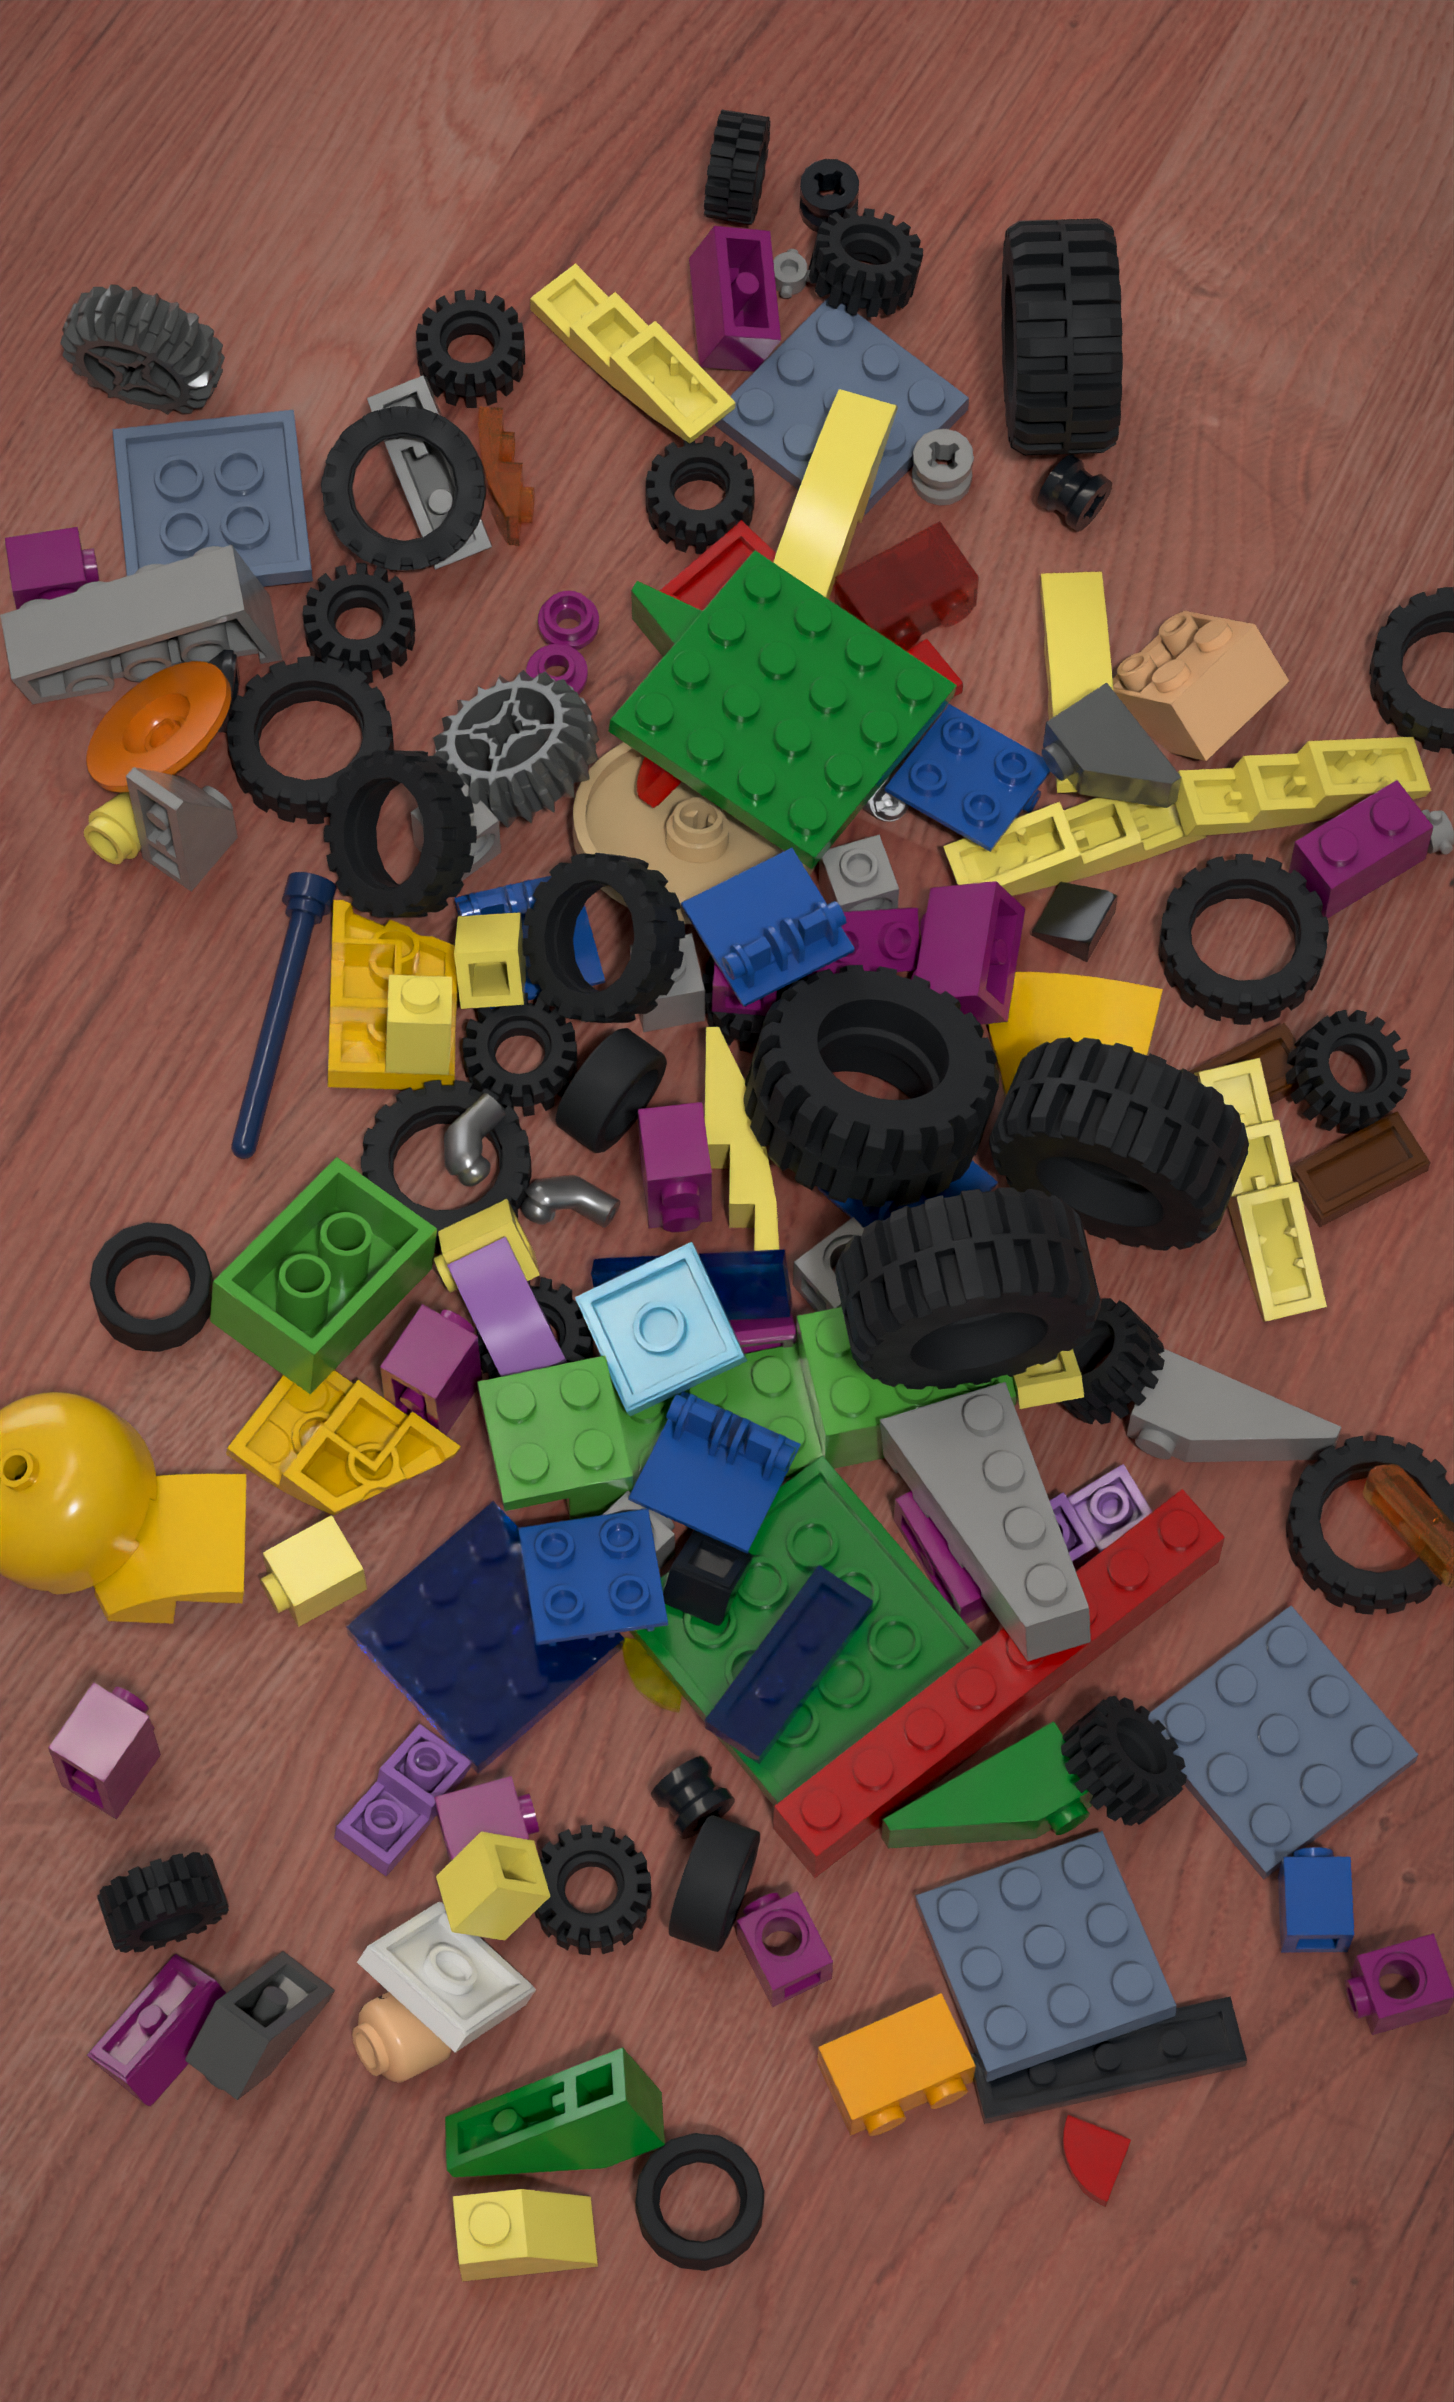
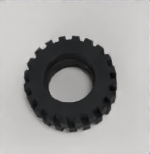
[1001,218,1123,455]
[744,965,1000,1208]
[989,1037,1249,1251]
[835,1188,1101,1390]

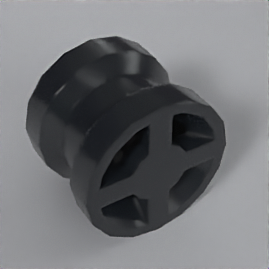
[800,159,859,233]
[1037,454,1113,532]
[651,1756,735,1839]

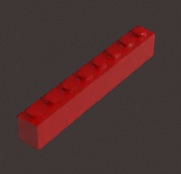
[773,1489,1225,1878]

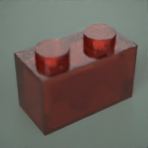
[834,521,979,651]

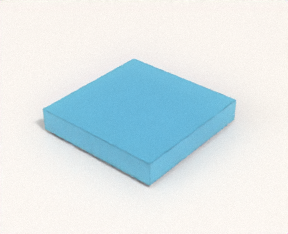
[575,1242,747,1416]

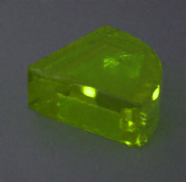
[622,1638,682,1713]

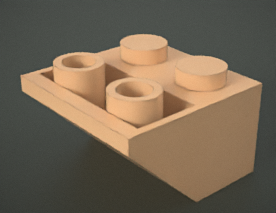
[1112,611,1289,761]

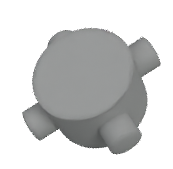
[773,249,810,298]
[1422,809,1454,855]

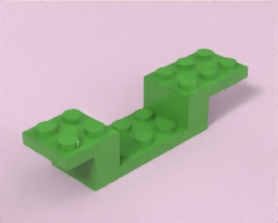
[477,1307,1017,1520]

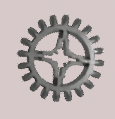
[60,284,225,415]
[433,670,600,828]

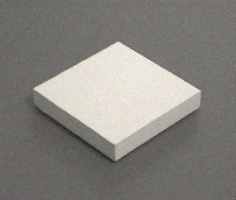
[357,1901,536,2052]

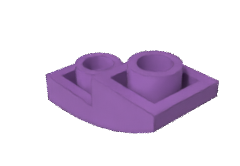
[447,1237,567,1377]
[1050,1464,1153,1569]
[334,1724,472,1877]

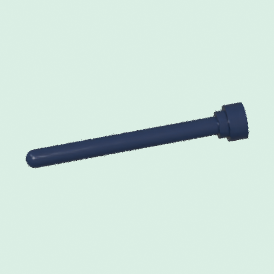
[231,872,337,1159]

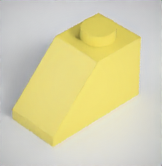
[453,2189,598,2281]

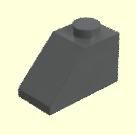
[1042,683,1182,808]
[185,1951,335,2100]

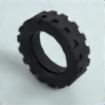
[321,406,486,570]
[1369,587,1454,754]
[227,656,394,824]
[324,750,477,918]
[522,853,685,1023]
[1159,854,1329,1025]
[361,1080,532,1254]
[1286,1435,1454,1615]

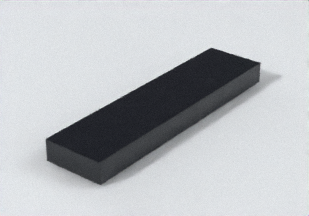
[970,1996,1247,2124]

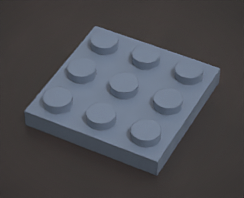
[715,296,969,523]
[112,410,313,587]
[1148,1606,1419,1880]
[915,1831,1176,2082]

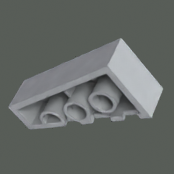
[0,545,282,704]
[880,1382,1091,1661]

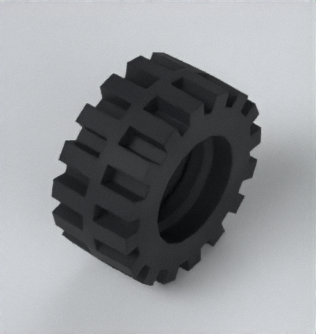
[646,436,755,554]

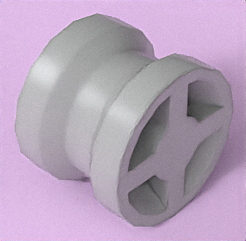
[912,429,974,505]

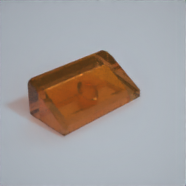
[1363,1464,1454,1588]

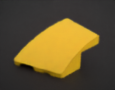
[328,900,457,1090]
[988,972,1163,1097]
[226,1370,461,1515]
[93,1474,246,1624]

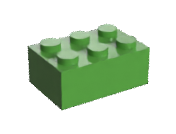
[210,1157,437,1394]

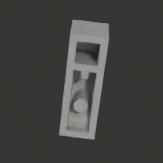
[367,375,492,570]
[126,767,238,892]
[1127,1349,1341,1462]

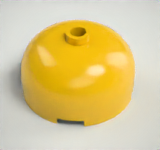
[0,1392,157,1595]

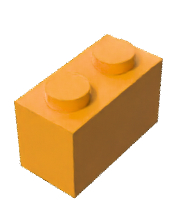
[817,1993,976,2136]

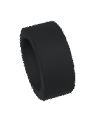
[555,1028,667,1154]
[90,1222,214,1352]
[668,1815,760,1952]
[635,2133,765,2271]

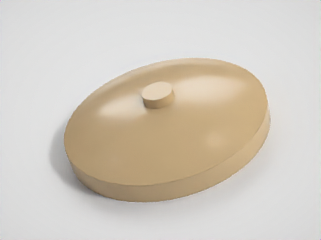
[573,742,815,924]

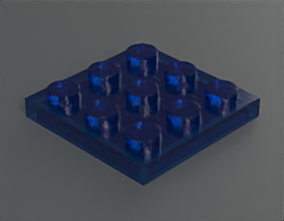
[346,1501,625,1774]

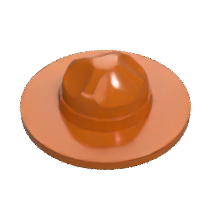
[86,661,231,792]

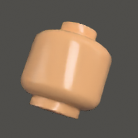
[352,1992,452,2083]

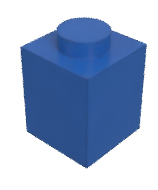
[1278,1847,1354,1953]

